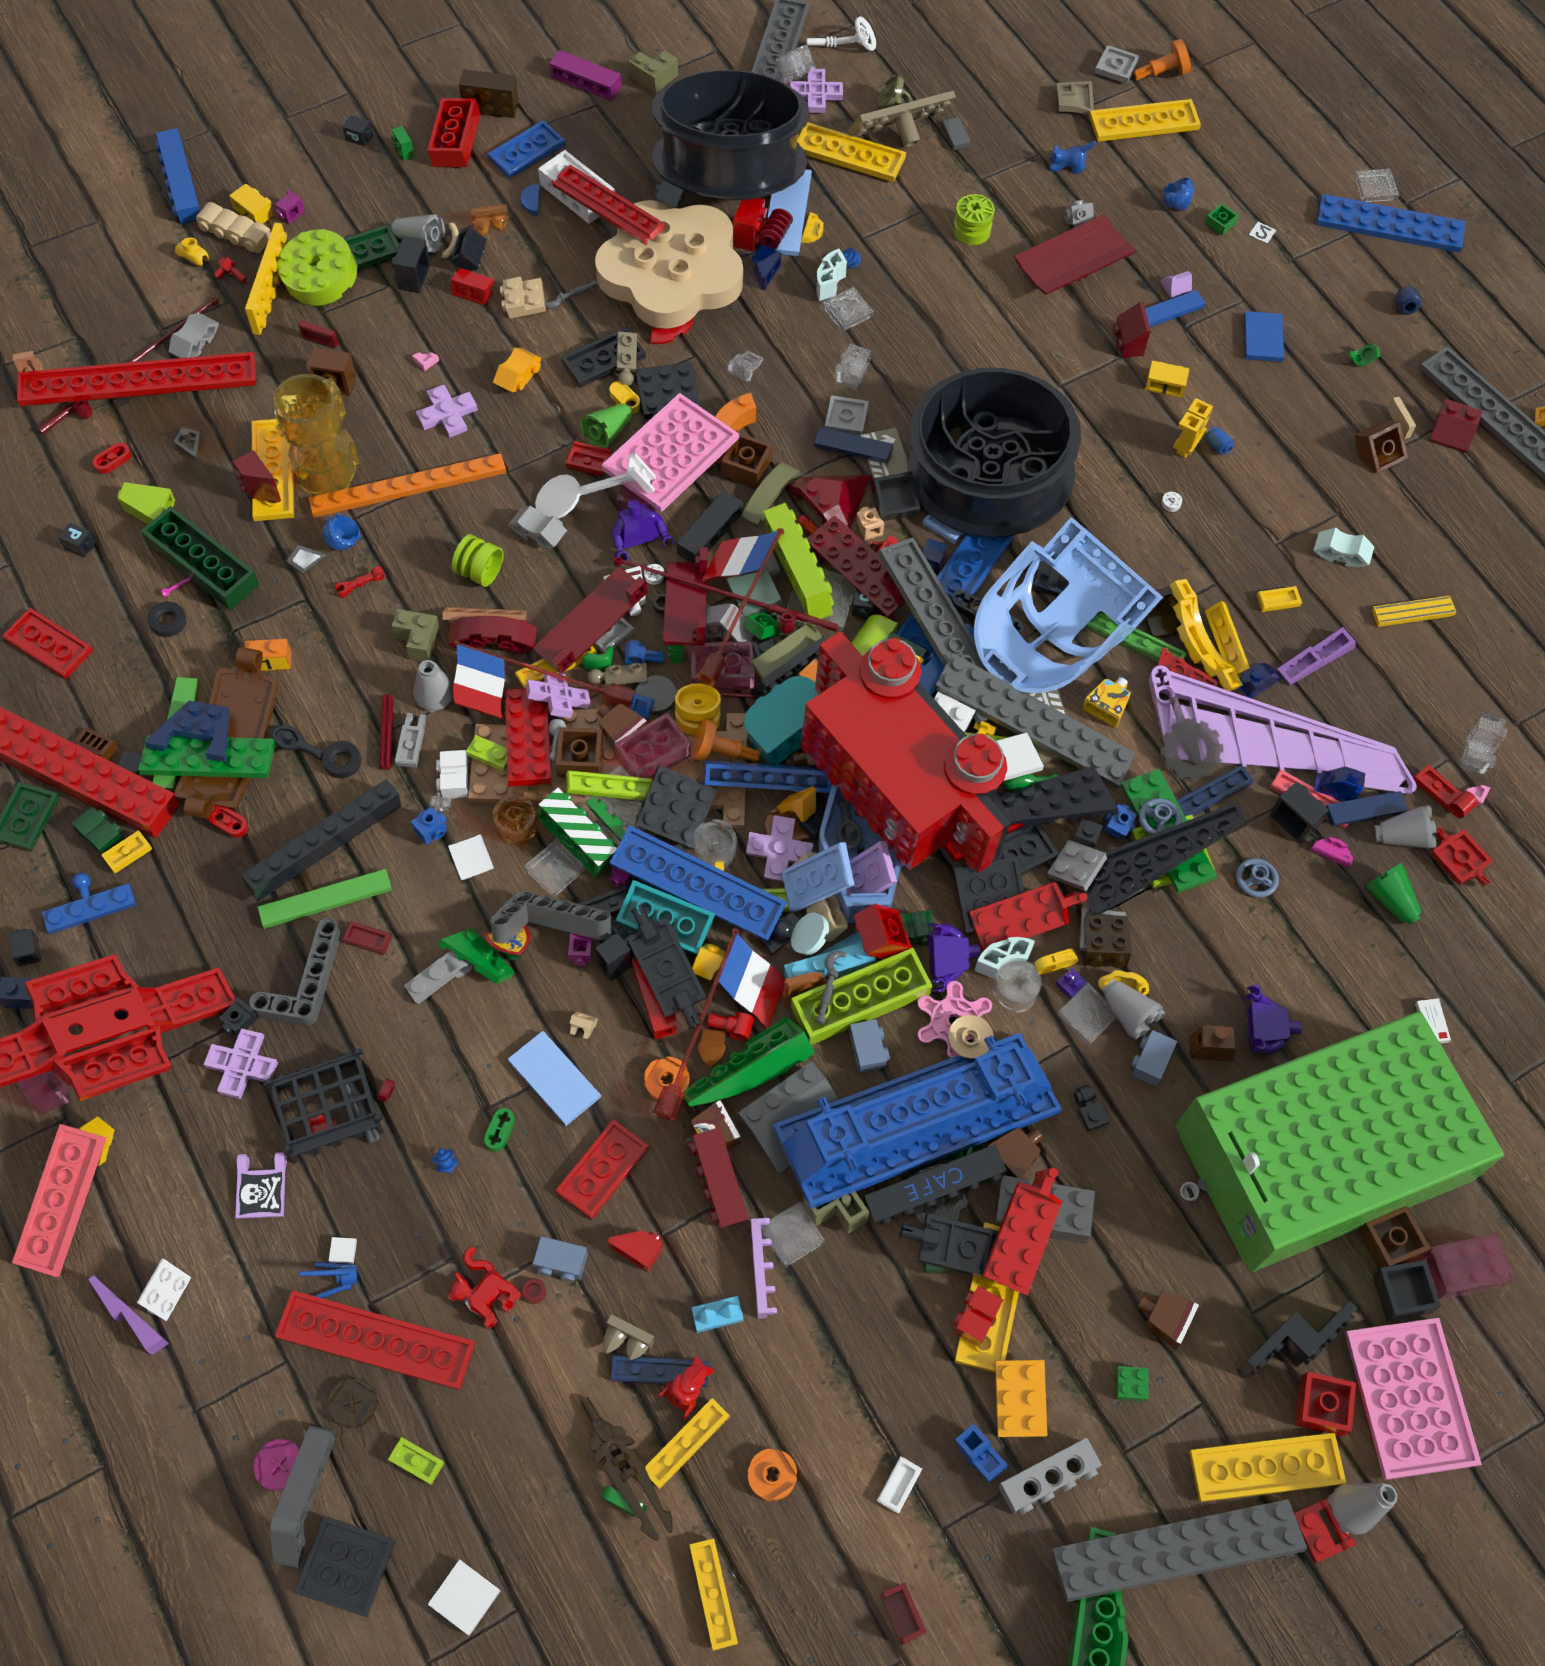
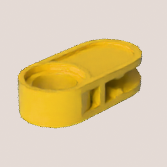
[610,382,640,414]
[1034,949,1078,975]

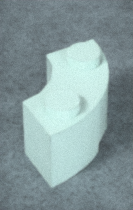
[816,249,847,301]
[1313,527,1374,567]
[975,937,1035,979]

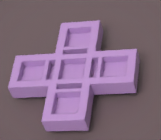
[790,69,843,113]
[416,385,478,438]
[526,671,590,718]
[746,815,813,883]
[204,1028,278,1099]

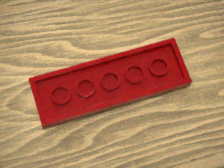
[505,688,552,787]

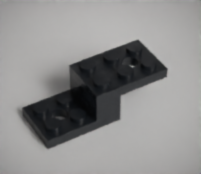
[1236,1301,1357,1378]

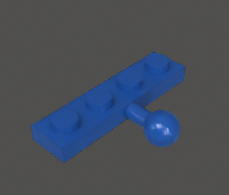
[42,873,136,934]

